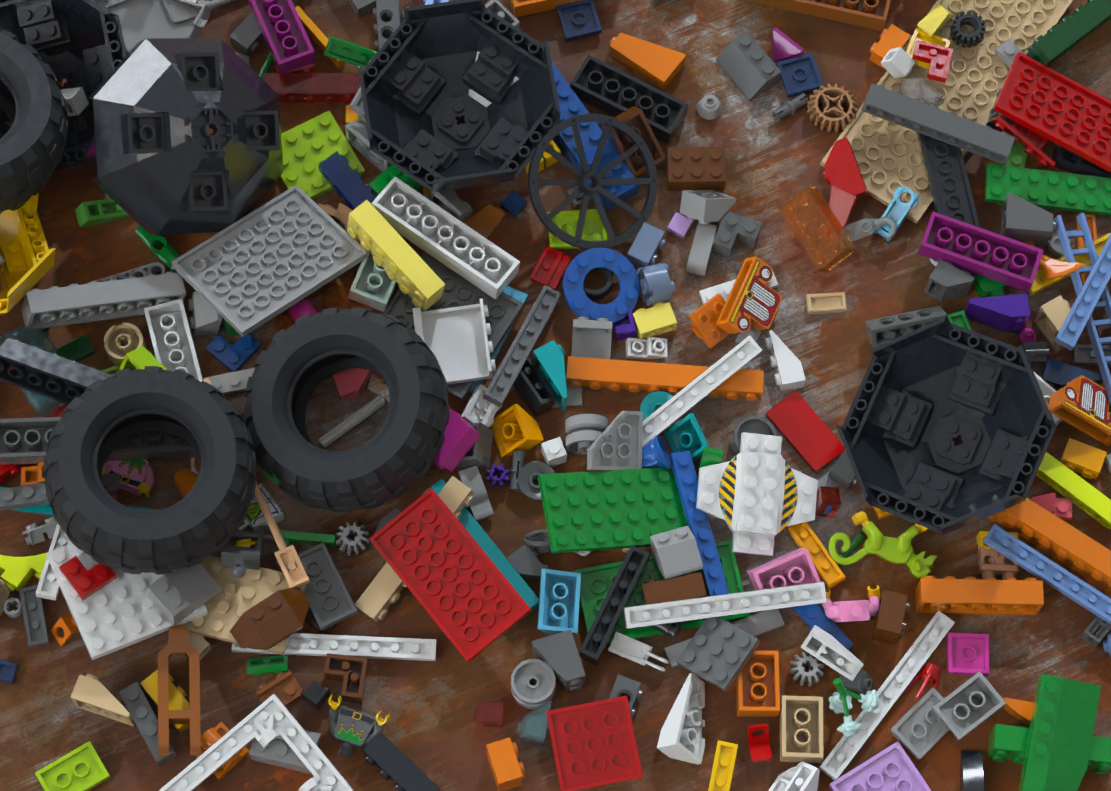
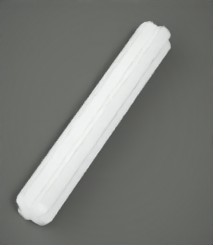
[319,395,386,448]

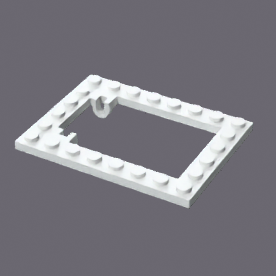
[159,694,354,791]

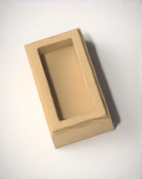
[806,292,847,315]

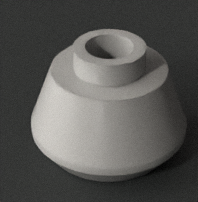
[697,95,722,120]

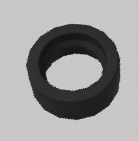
[583,268,613,300]

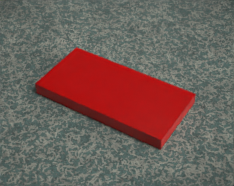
[765,390,845,474]

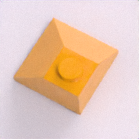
[490,404,544,457]

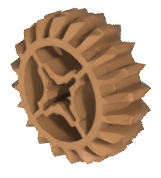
[807,83,858,133]

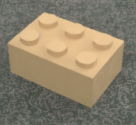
[780,695,823,763]

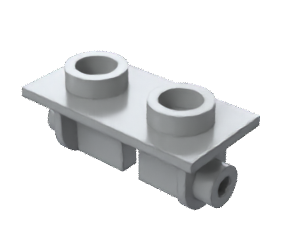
[22,516,57,546]

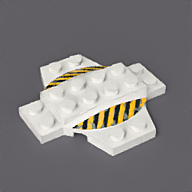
[696,432,818,556]

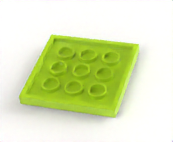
[280,110,365,200]

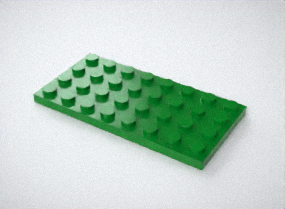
[538,468,688,553]
[574,540,750,646]

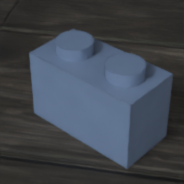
[627,222,666,268]

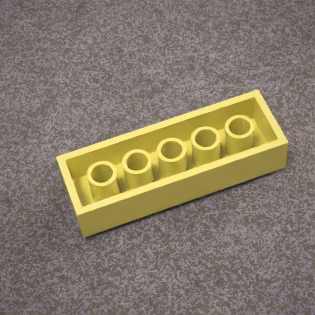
[347,200,445,312]

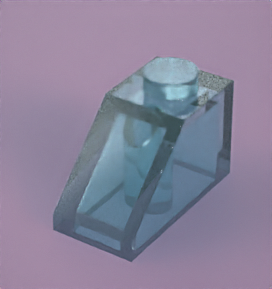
[517,701,552,746]

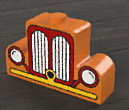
[716,256,782,334]
[1049,375,1111,446]

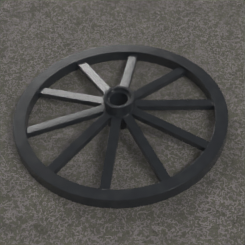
[528,114,658,249]

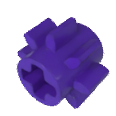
[486,464,510,489]

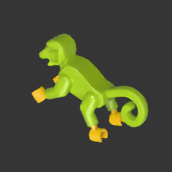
[828,511,937,579]

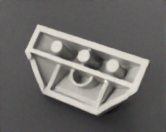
[769,761,820,791]

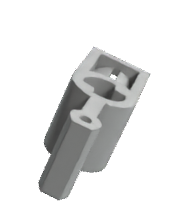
[458,466,494,521]

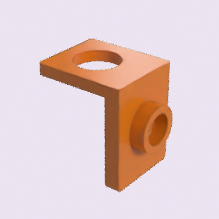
[51,614,79,646]

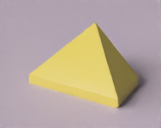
[917,4,954,37]

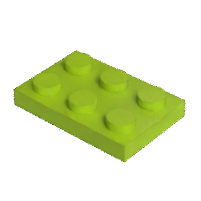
[547,209,607,250]
[35,741,110,791]

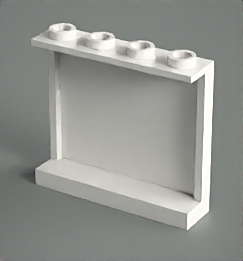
[412,299,496,385]

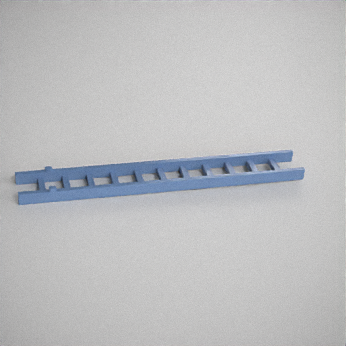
[1053,213,1111,405]

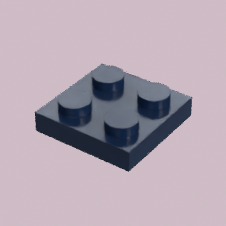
[556,0,602,42]
[776,53,824,98]

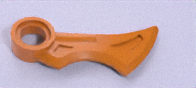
[1022,241,1083,280]

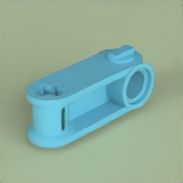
[874,186,920,242]

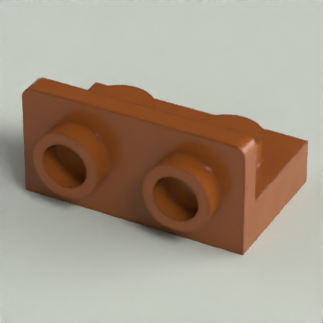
[256,670,302,707]

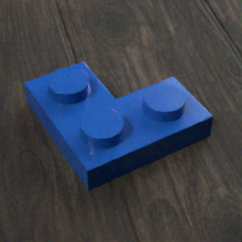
[205,334,261,372]

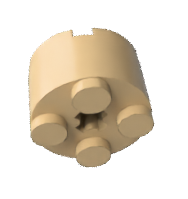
[104,323,146,367]

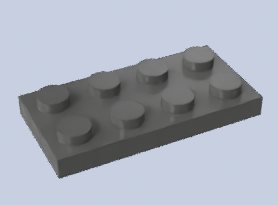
[298,542,358,631]

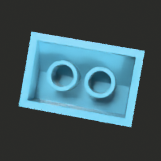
[537,569,581,636]

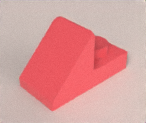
[1031,493,1072,520]

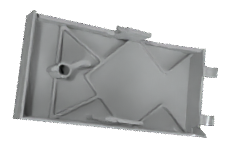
[96,0,211,54]

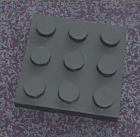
[676,617,760,692]

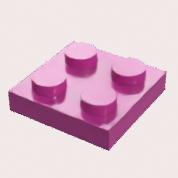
[947,633,989,676]

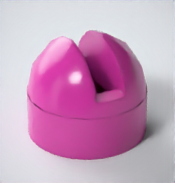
[1020,328,1036,342]

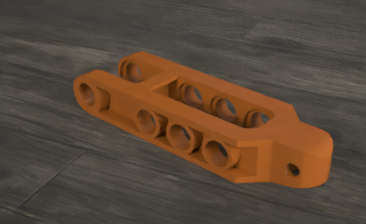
[158,625,201,756]

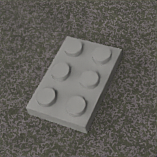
[890,688,950,760]

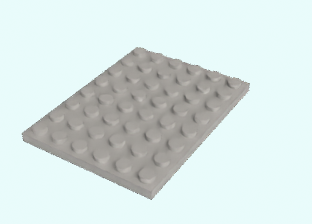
[172,185,368,337]

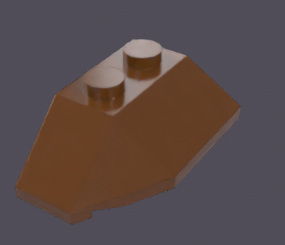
[230,587,310,650]

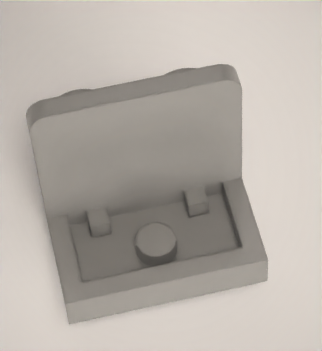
[571,317,613,359]

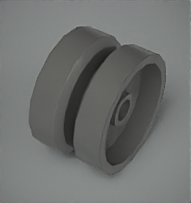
[730,416,777,456]

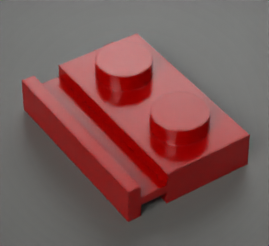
[530,246,572,290]

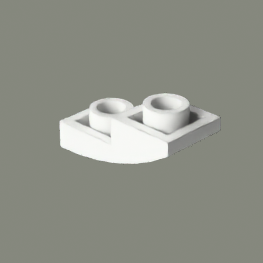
[626,337,667,359]

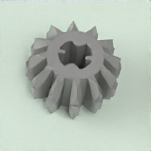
[336,521,369,556]
[789,652,824,687]

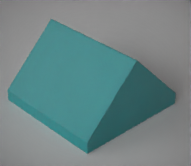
[664,413,710,462]

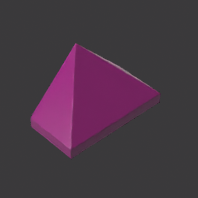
[772,27,804,62]

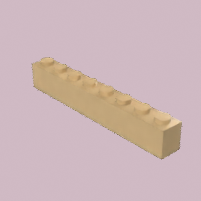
[355,476,474,622]

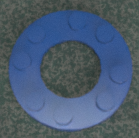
[562,248,640,323]

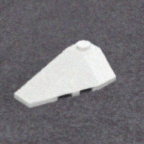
[657,673,705,764]

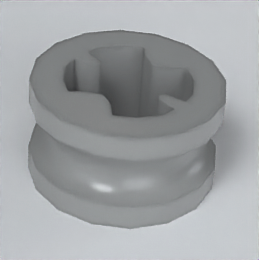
[3,598,23,618]

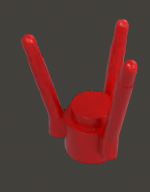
[903,663,941,700]

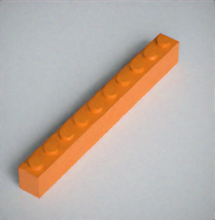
[566,356,764,401]

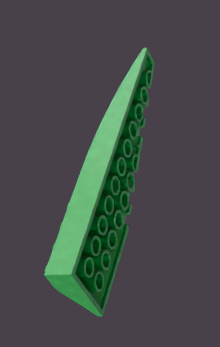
[1019,674,1101,791]

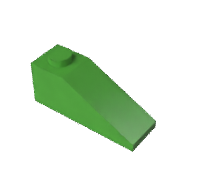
[75,199,131,228]

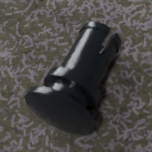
[649,622,681,642]

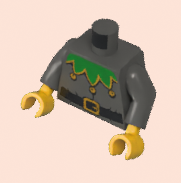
[328,694,391,758]

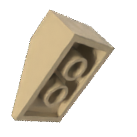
[70,674,135,727]

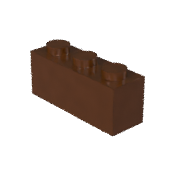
[641,571,707,605]

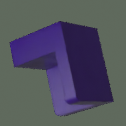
[612,310,636,341]

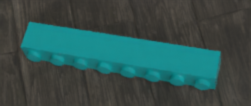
[423,479,539,620]

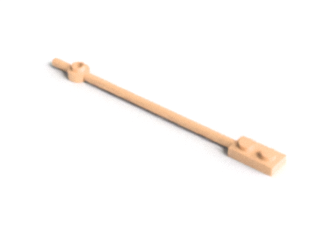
[202,378,310,588]

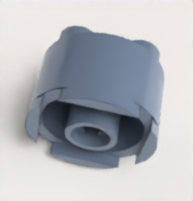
[637,263,675,306]

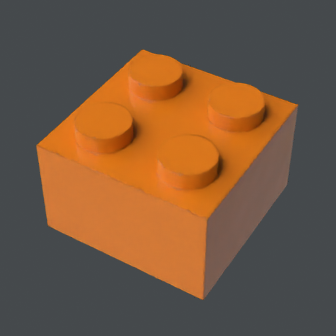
[486,737,525,791]

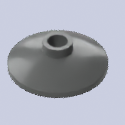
[518,461,555,500]

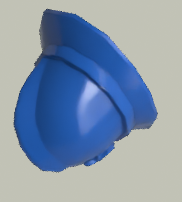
[642,435,672,469]

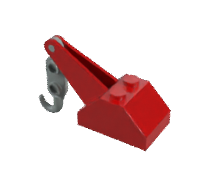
[823,137,896,247]

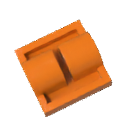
[688,294,729,348]
[196,722,249,780]

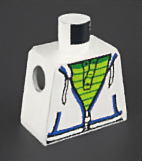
[238,484,285,532]

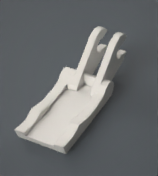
[608,632,669,672]

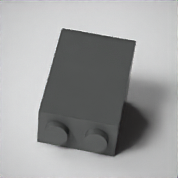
[1000,193,1056,247]
[531,630,586,692]

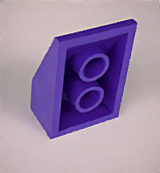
[964,294,1031,333]

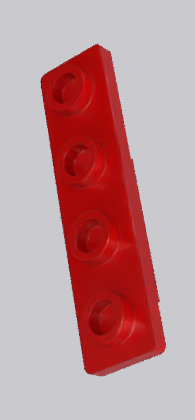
[992,116,1056,167]

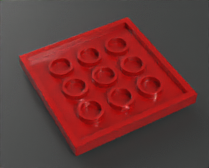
[546,696,643,791]

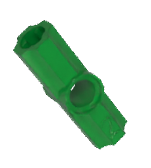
[135,225,180,273]

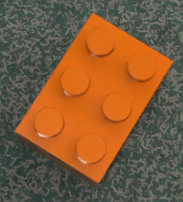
[736,651,780,717]

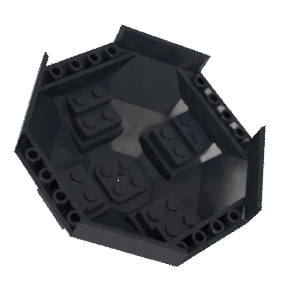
[0,0,127,172]
[357,0,561,192]
[86,38,283,236]
[836,317,1057,535]

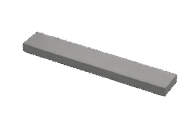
[664,609,785,668]

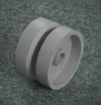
[565,414,608,455]
[511,659,556,710]

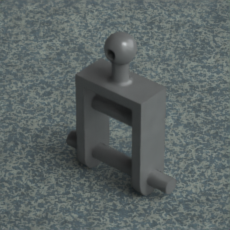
[221,527,275,579]

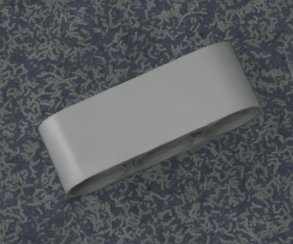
[686,222,717,276]

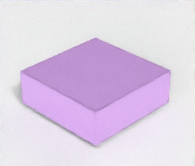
[667,212,693,238]

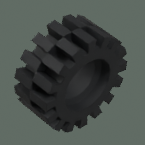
[950,11,986,48]

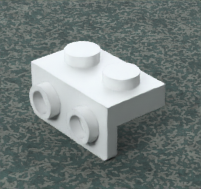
[462,384,503,428]

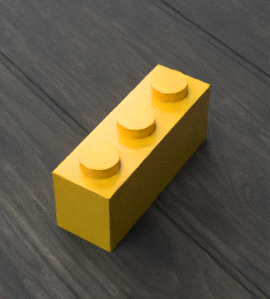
[140,669,190,734]

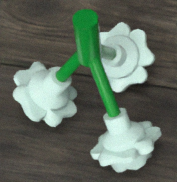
[828,678,880,737]

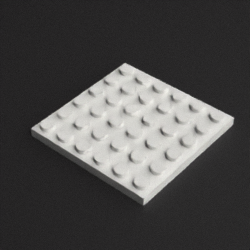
[46,509,208,660]

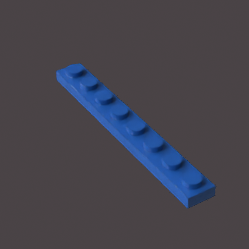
[669,451,729,597]

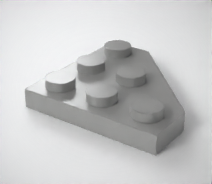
[587,411,643,470]

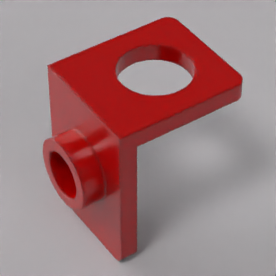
[748,724,772,762]

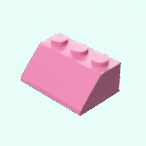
[747,548,821,590]

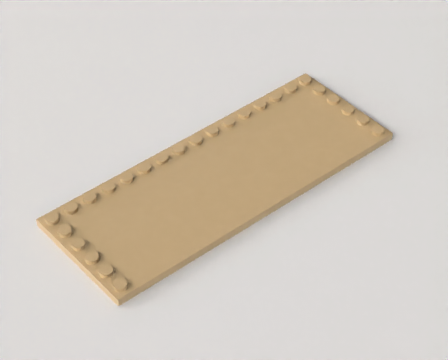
[820,0,1073,224]

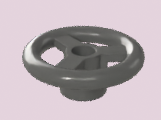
[523,529,551,553]

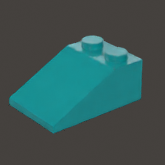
[533,340,567,412]

